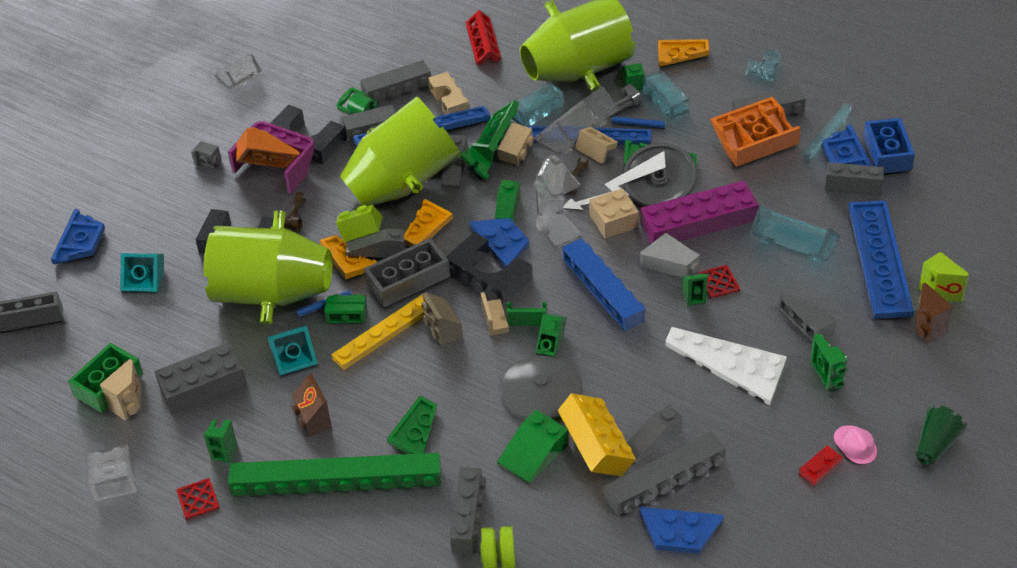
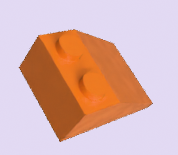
[236,127,299,169]

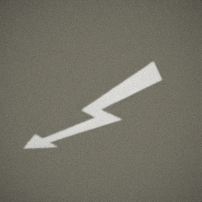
[562,151,666,210]

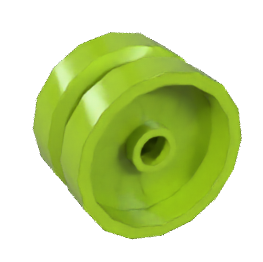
[480,526,515,568]

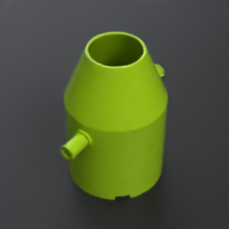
[520,0,635,92]
[340,97,461,206]
[204,210,333,324]

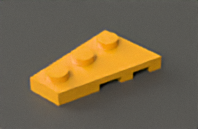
[658,39,709,67]
[404,199,453,247]
[320,235,377,279]

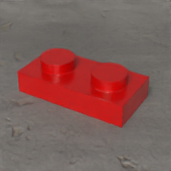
[799,445,843,486]

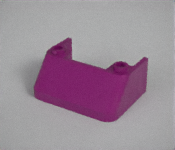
[228,121,314,194]

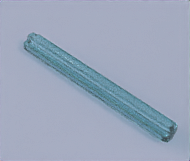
[803,103,852,160]

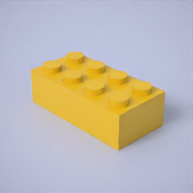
[558,393,636,476]

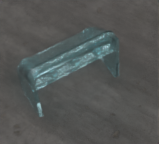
[750,204,840,264]

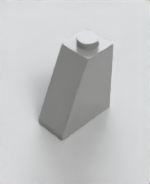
[640,233,700,278]

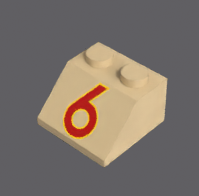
[100,359,141,421]

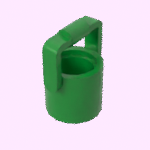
[336,87,377,115]

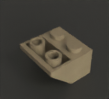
[421,292,463,345]

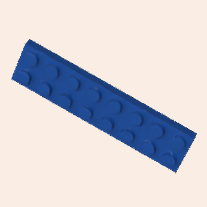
[848,200,914,319]

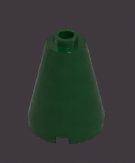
[915,405,967,465]

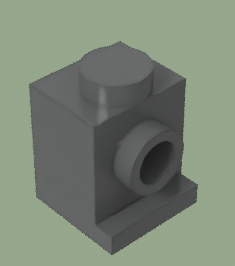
[191,141,221,168]

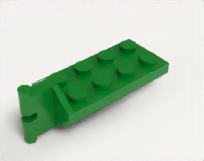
[459,100,520,180]

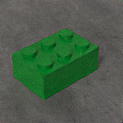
[68,342,144,413]

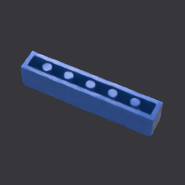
[562,238,646,331]

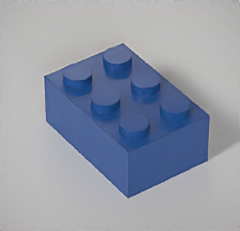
[863,118,915,173]

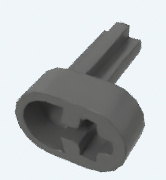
[607,84,642,115]

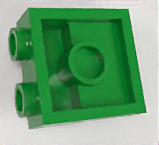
[810,334,848,391]

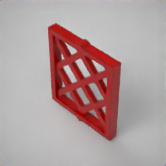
[698,265,740,299]
[176,478,220,520]

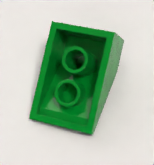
[497,409,569,484]

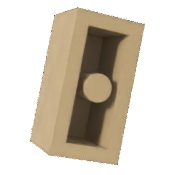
[498,122,534,166]

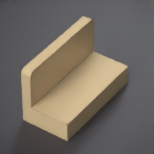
[575,127,618,164]
[481,292,509,336]

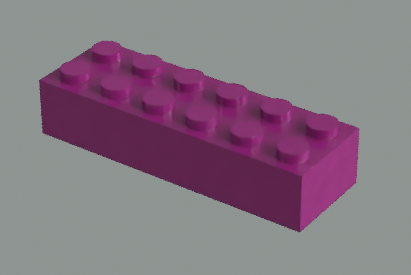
[640,181,759,244]

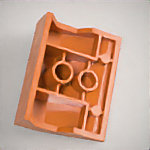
[710,96,800,167]

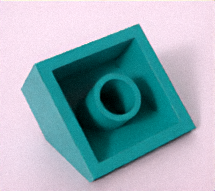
[120,253,164,292]
[267,326,318,375]

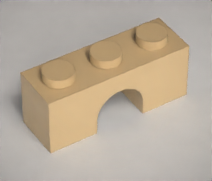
[428,72,470,114]

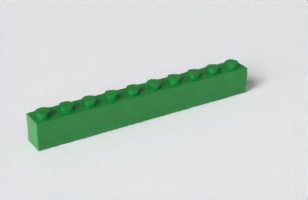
[228,453,441,496]

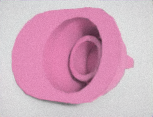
[834,425,877,465]

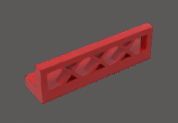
[465,10,502,66]

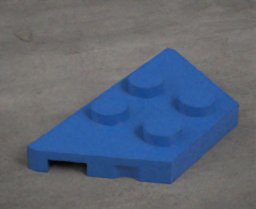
[822,124,872,166]
[51,209,105,264]
[469,218,529,268]
[640,507,724,554]

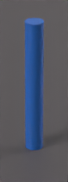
[612,116,665,128]
[296,289,352,318]

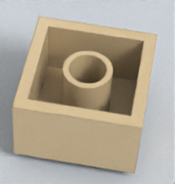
[589,188,639,239]

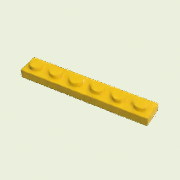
[331,294,425,370]

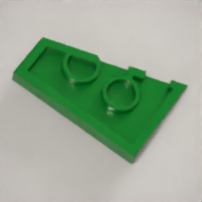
[386,395,437,454]

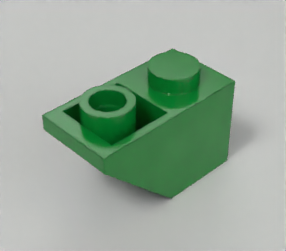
[536,313,567,357]

